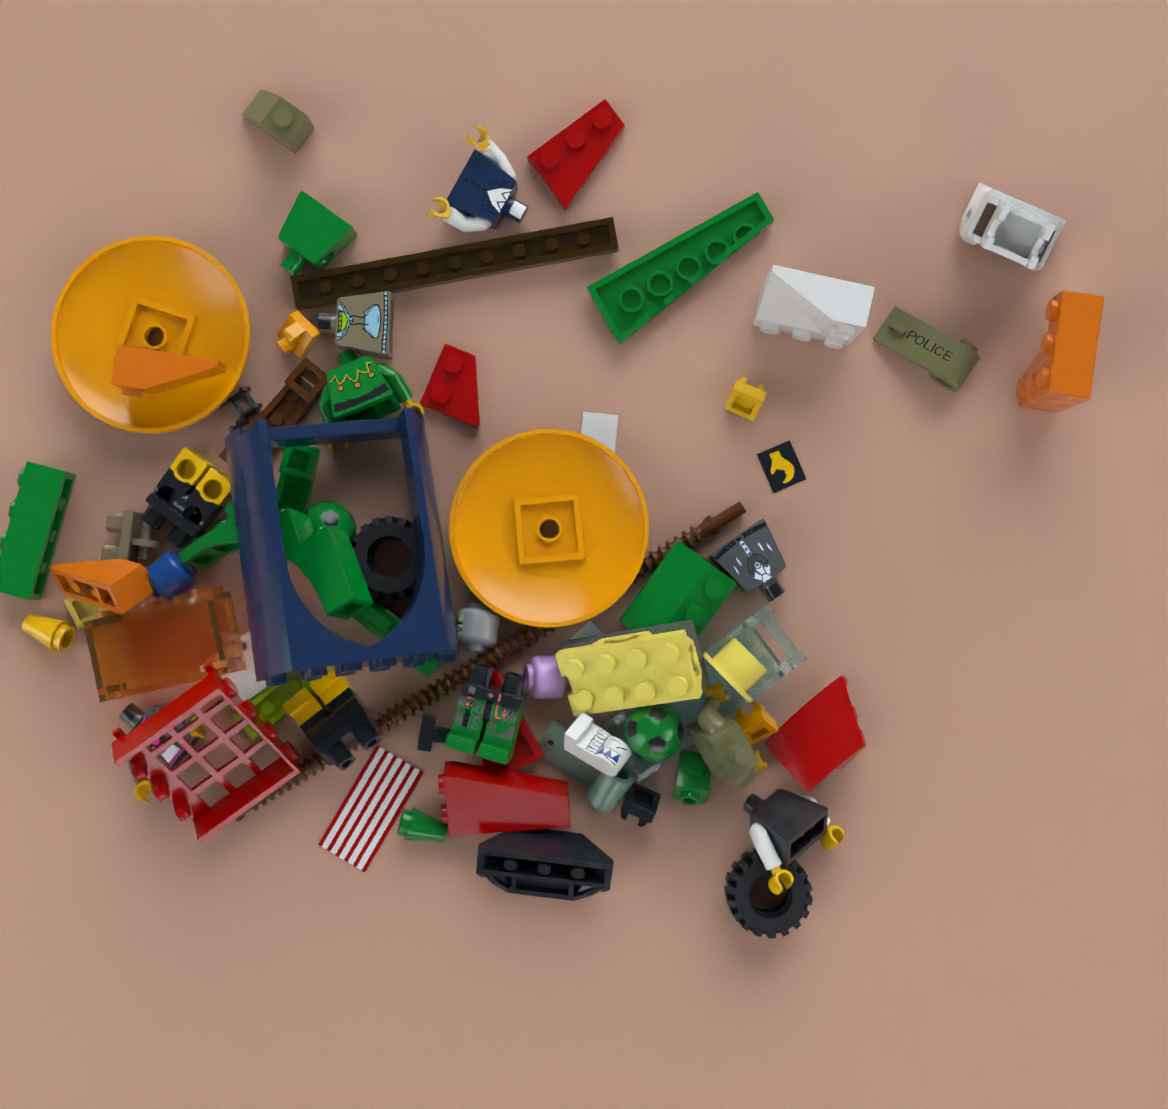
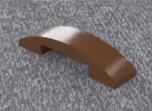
[219,357,328,463]

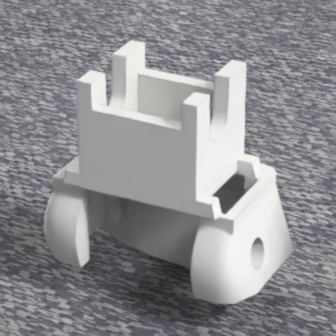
[959,182,1067,271]

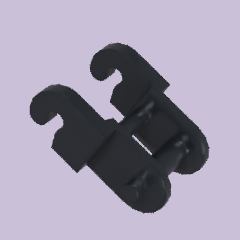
[217,386,263,433]

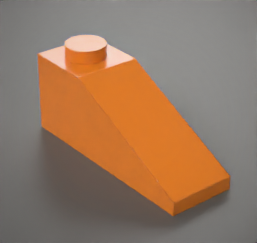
[111,344,227,398]
[50,558,153,614]

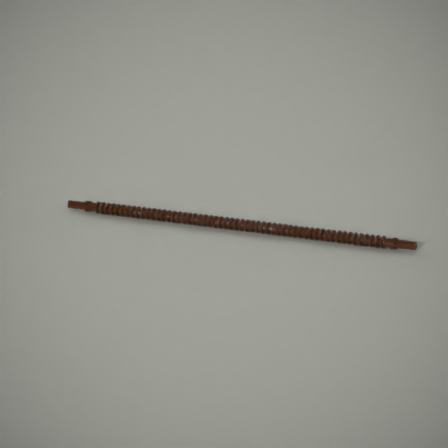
[235,501,746,821]

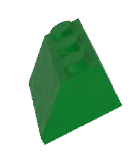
[619,540,737,638]

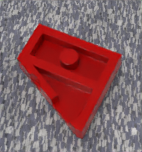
[420,343,481,429]

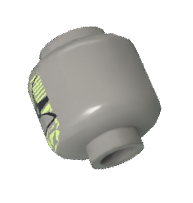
[456,603,499,653]

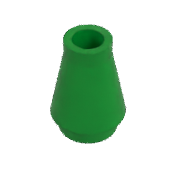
[397,807,448,843]

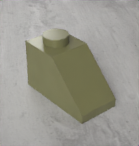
[242,89,314,154]

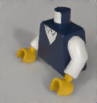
[427,125,529,232]

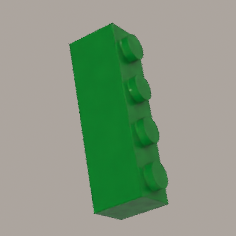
[0,461,76,600]

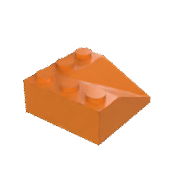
[1016,290,1105,413]

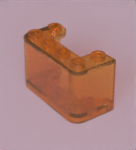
[83,586,247,702]

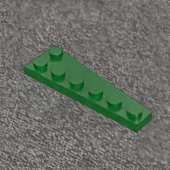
[587,192,774,345]

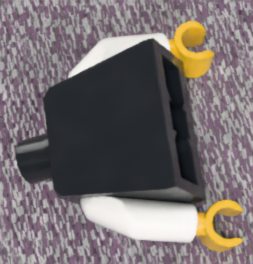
[743,789,844,895]

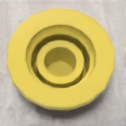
[702,637,767,703]

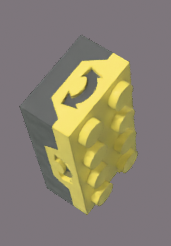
[555,619,710,716]

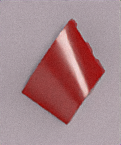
[764,676,867,793]

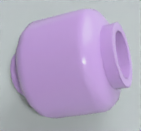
[523,655,571,699]

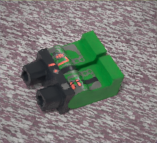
[444,662,528,765]

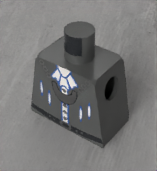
[708,519,786,602]

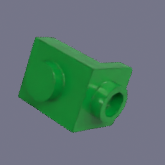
[672,749,711,805]

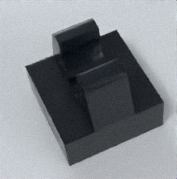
[417,714,451,752]
[620,782,661,827]

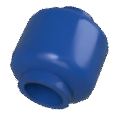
[146,551,197,601]

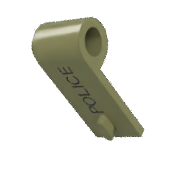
[873,306,980,392]

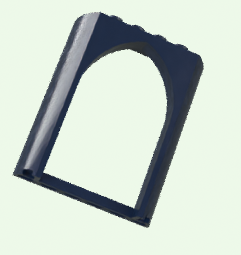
[224,408,459,686]

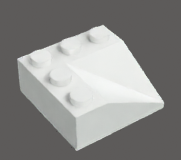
[753,265,875,349]

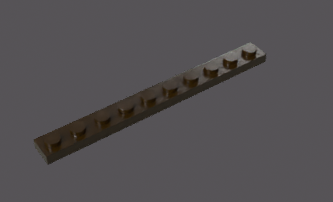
[290,217,619,311]

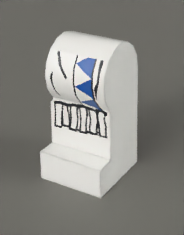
[564,712,632,777]

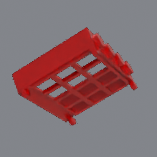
[111,662,300,843]

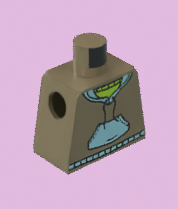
[317,291,395,360]

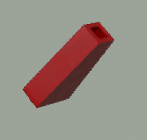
[438,760,571,837]

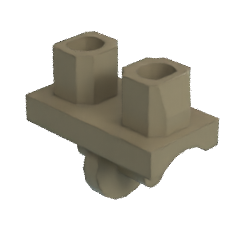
[101,510,160,563]

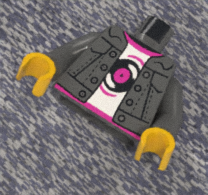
[119,702,207,805]

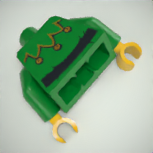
[318,350,424,453]

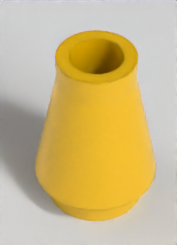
[22,613,76,652]

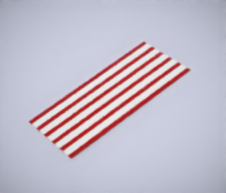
[318,745,424,872]

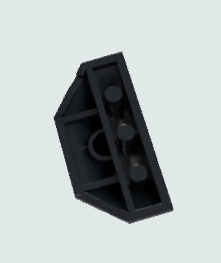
[476,829,614,901]

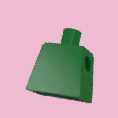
[278,190,357,276]

